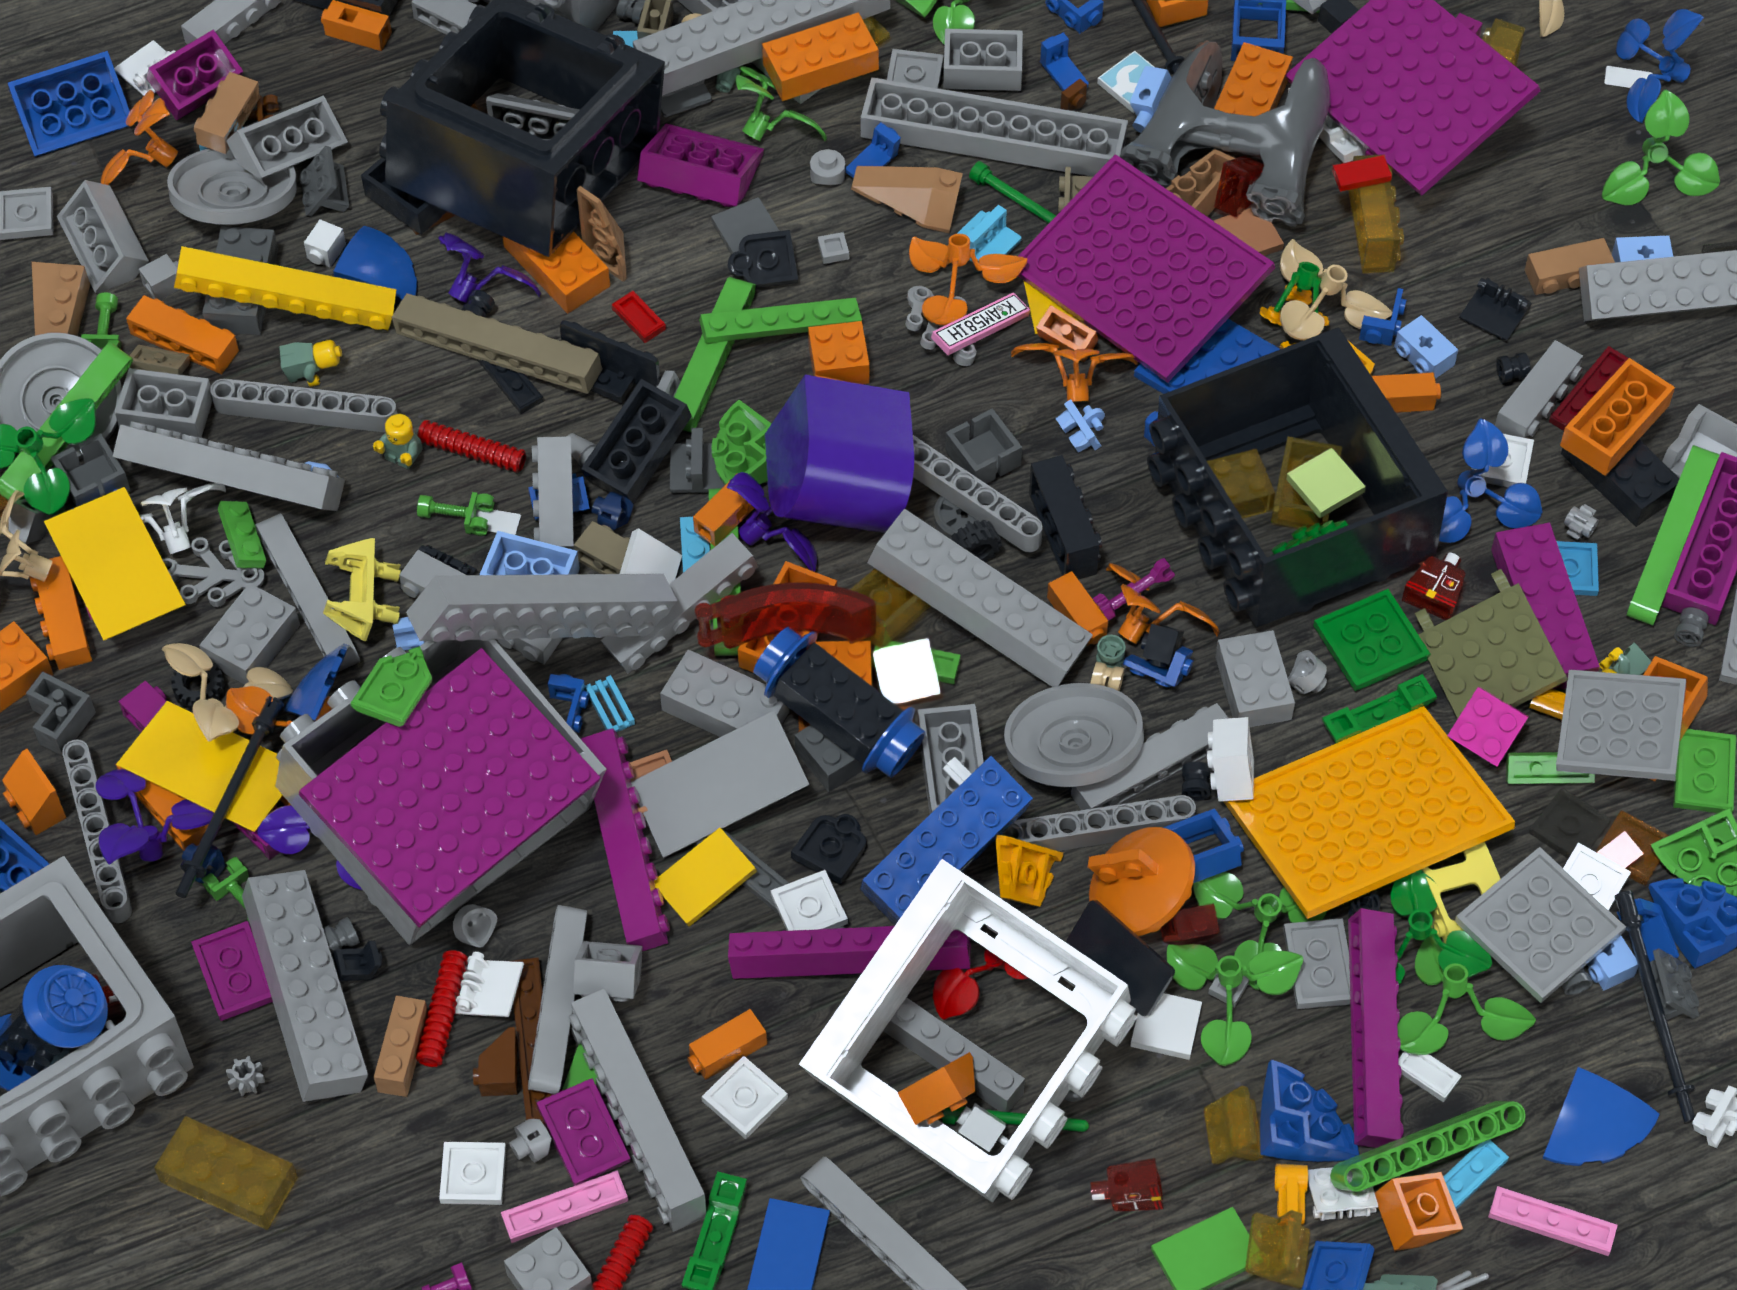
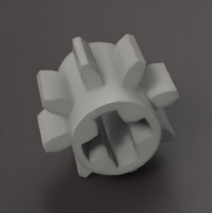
[1564,504,1599,540]
[226,1056,265,1096]

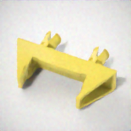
[323,538,401,641]

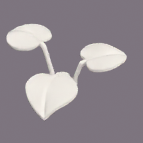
[139,483,226,554]

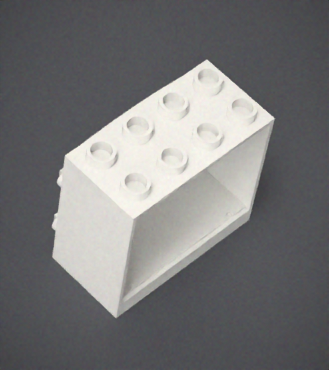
[799,859,1137,1203]

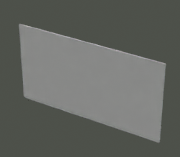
[631,710,810,858]

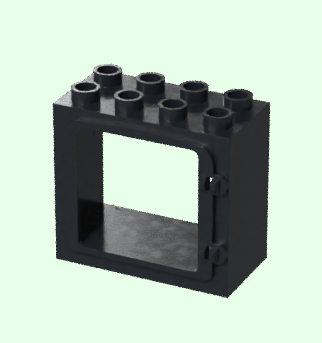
[379,0,665,257]
[1147,327,1448,628]

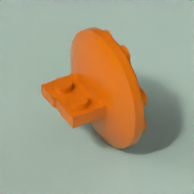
[1088,827,1195,936]

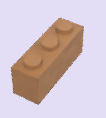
[194,72,260,154]
[1525,238,1615,295]
[374,996,428,1097]

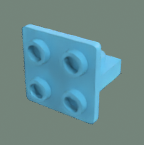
[957,205,1021,262]

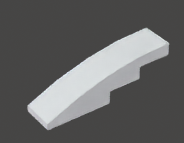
[1288,88,1367,163]

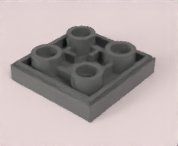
[711,197,779,254]

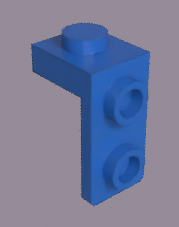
[1045,0,1104,34]
[1040,32,1089,91]
[845,122,901,178]
[1359,288,1406,346]
[1123,646,1194,687]
[548,674,589,733]
[1617,898,1679,962]

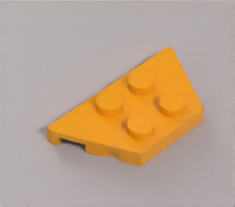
[996,835,1063,907]

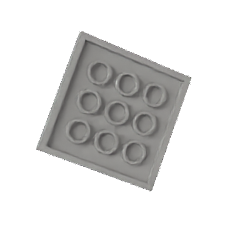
[1556,670,1686,781]
[1455,847,1626,1003]

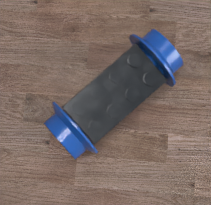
[753,627,926,778]
[0,965,108,1091]

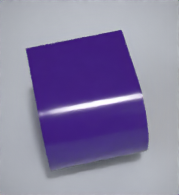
[765,375,914,533]

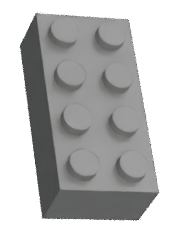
[660,650,789,737]
[917,704,984,814]

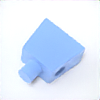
[1130,66,1172,133]

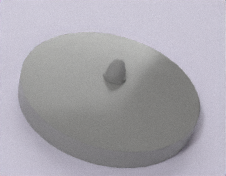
[167,148,297,224]
[0,333,122,460]
[1004,683,1144,787]

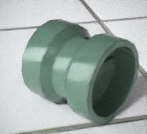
[1096,634,1126,668]

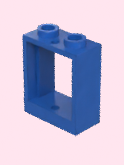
[1231,0,1286,61]
[1163,808,1244,883]

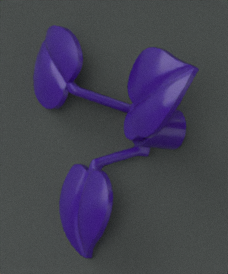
[438,232,541,303]
[727,472,817,572]
[95,769,214,865]
[257,805,362,890]

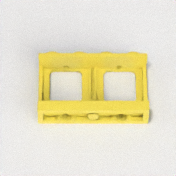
[1421,842,1501,944]

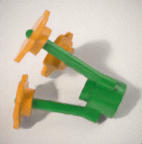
[1259,262,1329,326]

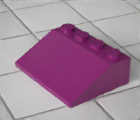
[637,123,764,207]

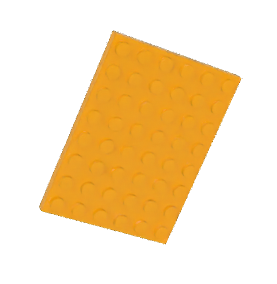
[1223,706,1515,919]

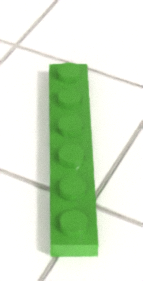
[699,298,862,343]

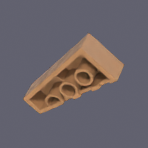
[1166,149,1238,217]
[32,262,90,336]

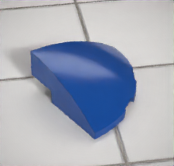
[333,226,417,305]
[284,643,350,722]
[1648,878,1737,969]
[1260,1060,1359,1162]
[1542,1067,1660,1166]

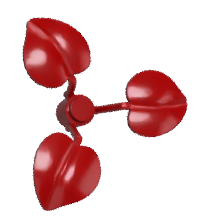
[933,949,1029,1020]

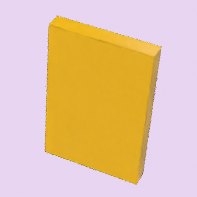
[654,827,757,927]

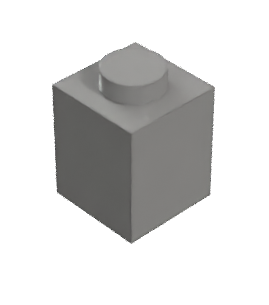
[139,254,180,300]

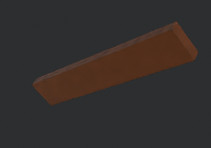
[510,957,554,1126]

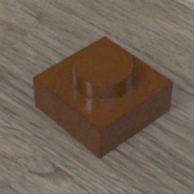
[1060,79,1087,111]

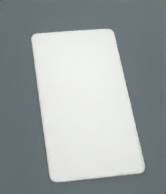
[1604,66,1653,88]
[475,509,521,535]

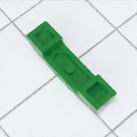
[1322,674,1437,743]
[681,1171,747,1290]

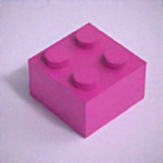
[1447,686,1529,766]

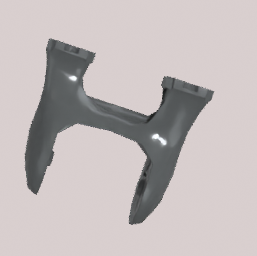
[1120,41,1330,227]

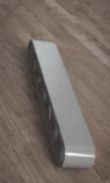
[210,379,397,432]
[913,435,1042,552]
[255,513,360,672]
[63,739,132,923]
[1001,795,1196,851]
[528,905,587,1094]
[801,1156,967,1290]

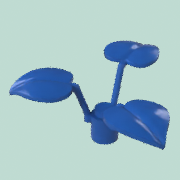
[1616,9,1704,123]
[1439,419,1543,543]

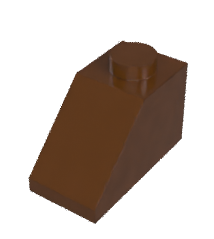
[473,1027,518,1097]

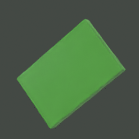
[1673,729,1736,813]
[1151,1207,1263,1290]

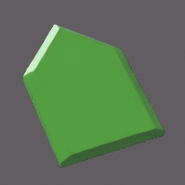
[350,646,433,727]

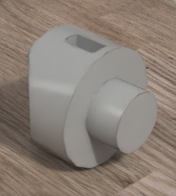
[810,149,845,185]
[1288,650,1327,694]
[453,904,497,947]
[509,1119,551,1163]

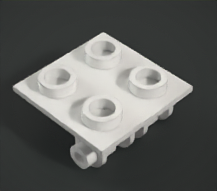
[114,40,176,96]
[455,952,524,1017]
[1308,1167,1378,1221]

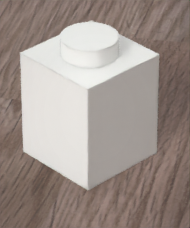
[304,220,346,268]
[957,1103,1006,1152]

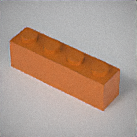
[126,295,239,375]
[29,556,92,670]
[115,764,209,851]

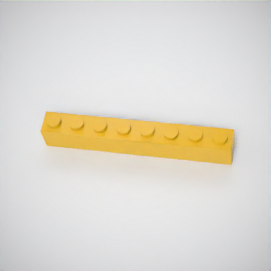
[174,246,396,330]

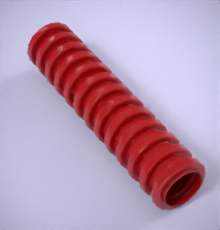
[417,420,526,473]
[416,950,468,1067]
[592,1215,653,1290]

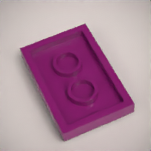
[191,921,273,1021]
[536,1078,631,1186]

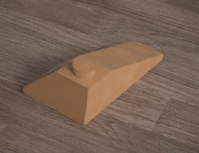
[851,166,963,233]
[577,186,627,282]

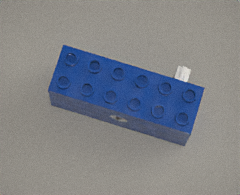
[860,756,1033,926]

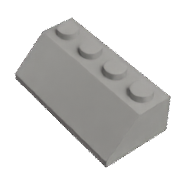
[486,93,579,140]
[226,96,348,179]
[57,180,149,293]

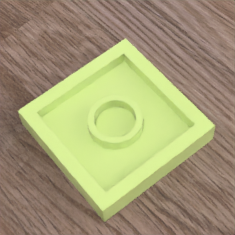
[1286,448,1366,518]

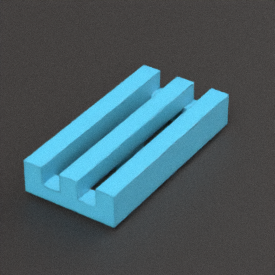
[585,675,635,732]

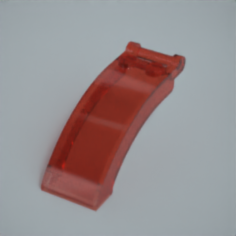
[695,582,876,649]

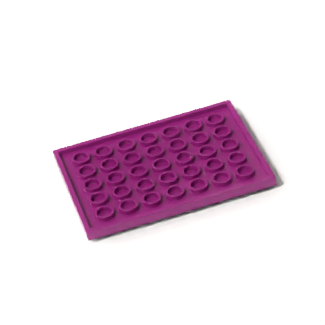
[1286,0,1540,196]
[1018,154,1275,383]
[298,648,601,928]

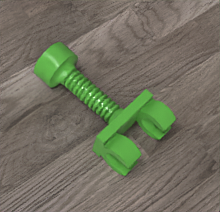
[81,292,122,349]
[417,492,495,536]
[202,856,249,922]

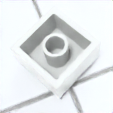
[1207,717,1254,801]

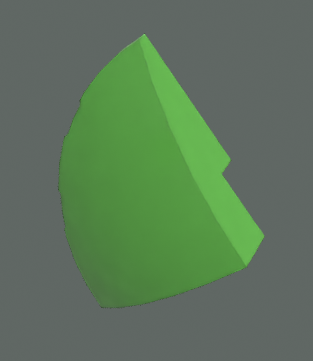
[712,400,772,485]
[1650,808,1737,896]

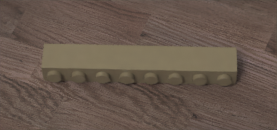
[392,293,602,394]

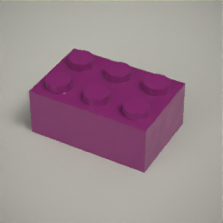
[147,29,243,121]

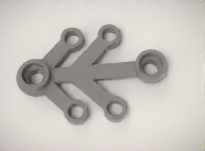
[905,286,976,366]
[162,537,265,607]

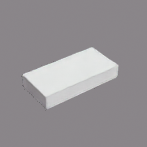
[1398,1051,1461,1102]

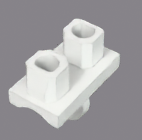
[1693,1086,1737,1148]

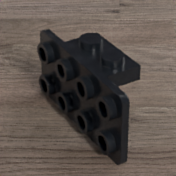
[559,320,660,404]
[1066,900,1175,1016]

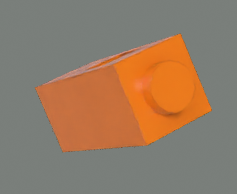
[321,0,392,51]
[1372,372,1441,413]
[693,473,754,546]
[1047,571,1108,646]
[687,1009,767,1080]

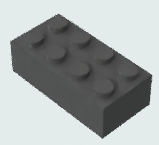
[202,226,278,335]

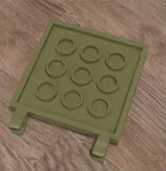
[1415,569,1568,718]

